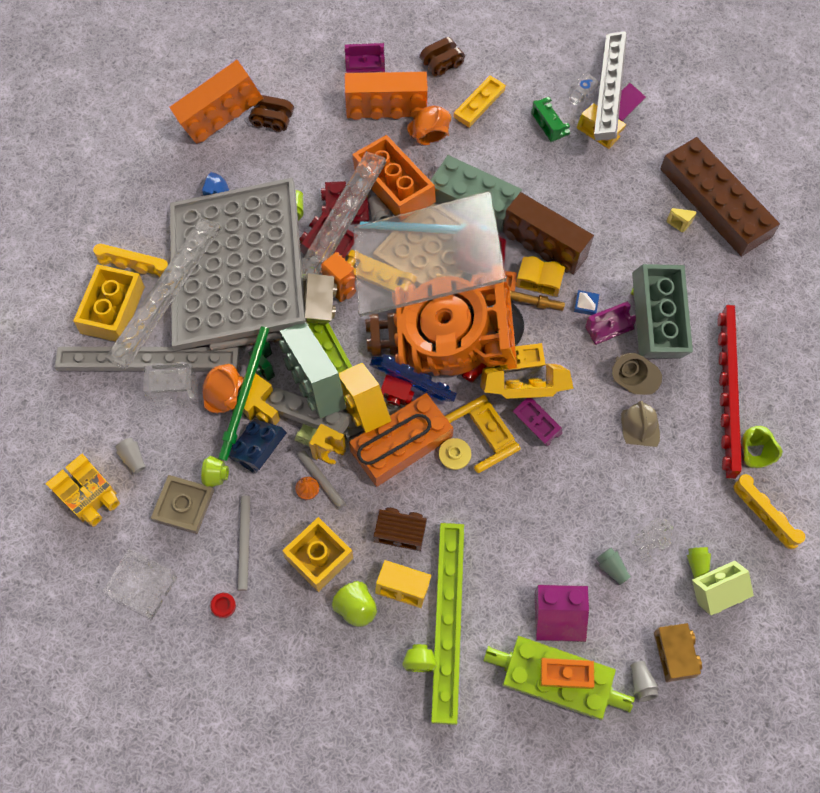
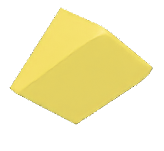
[667,208,697,232]

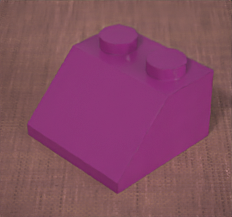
[535,585,589,642]

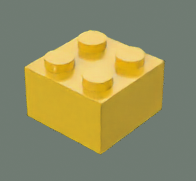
[339,363,391,433]
[282,517,354,592]

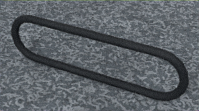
[357,414,431,465]

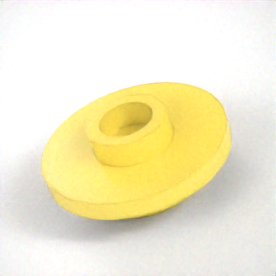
[439,438,471,470]

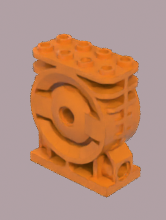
[392,266,517,380]

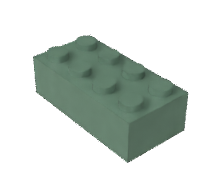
[430,155,522,233]
[632,264,693,359]
[279,323,346,418]

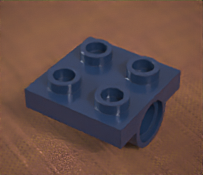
[229,419,287,474]

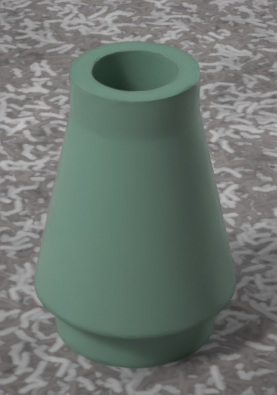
[596,547,631,585]

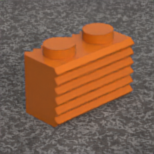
[321,252,356,302]

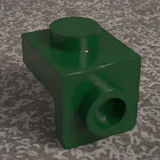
[248,340,275,381]

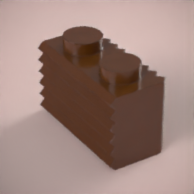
[373,507,427,552]

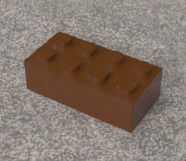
[503,192,594,275]

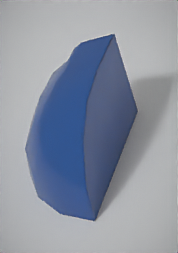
[202,172,229,196]

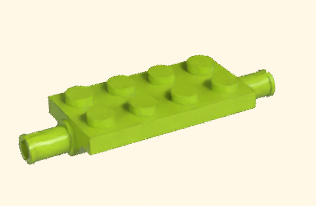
[483,636,635,721]

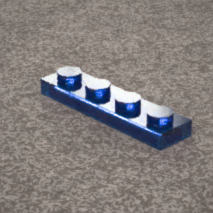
[369,354,457,402]

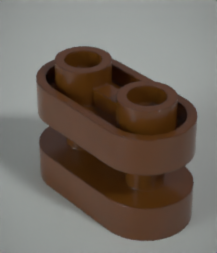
[419,37,465,76]
[249,95,294,132]
[365,313,398,356]

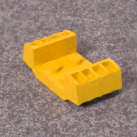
[480,364,574,399]

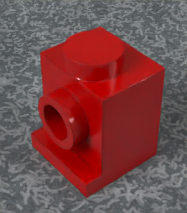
[381,374,414,406]

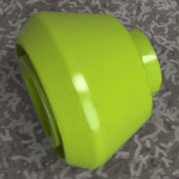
[201,456,229,487]
[402,644,437,672]

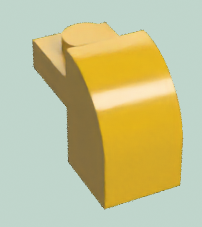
[243,373,280,425]

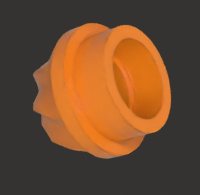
[295,477,319,500]

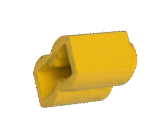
[516,256,565,297]

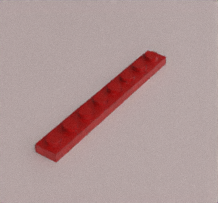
[717,305,742,479]

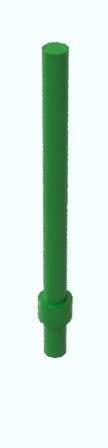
[218,326,270,461]

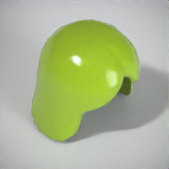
[741,426,783,468]
[332,581,377,627]

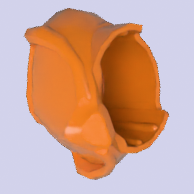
[407,105,451,145]
[202,364,244,413]

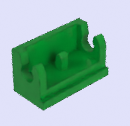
[531,97,571,142]

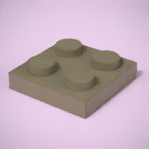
[151,475,214,534]

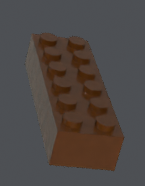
[660,137,780,257]

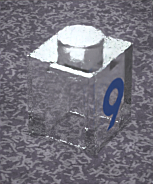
[568,72,600,108]

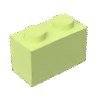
[692,561,754,615]

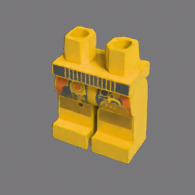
[46,453,120,527]

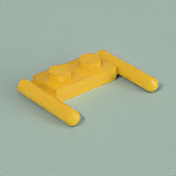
[445,395,521,473]

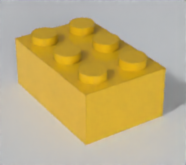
[73,264,145,343]

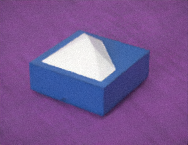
[574,290,600,315]

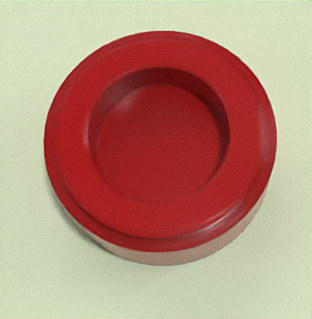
[210,593,236,619]

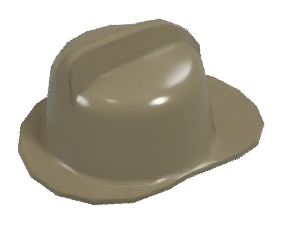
[612,353,662,395]
[621,401,660,447]

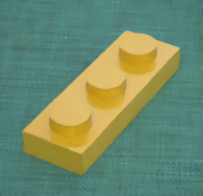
[453,76,506,128]

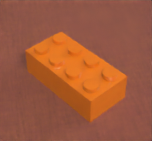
[169,59,263,144]
[345,72,428,120]
[352,135,436,223]
[349,393,454,487]

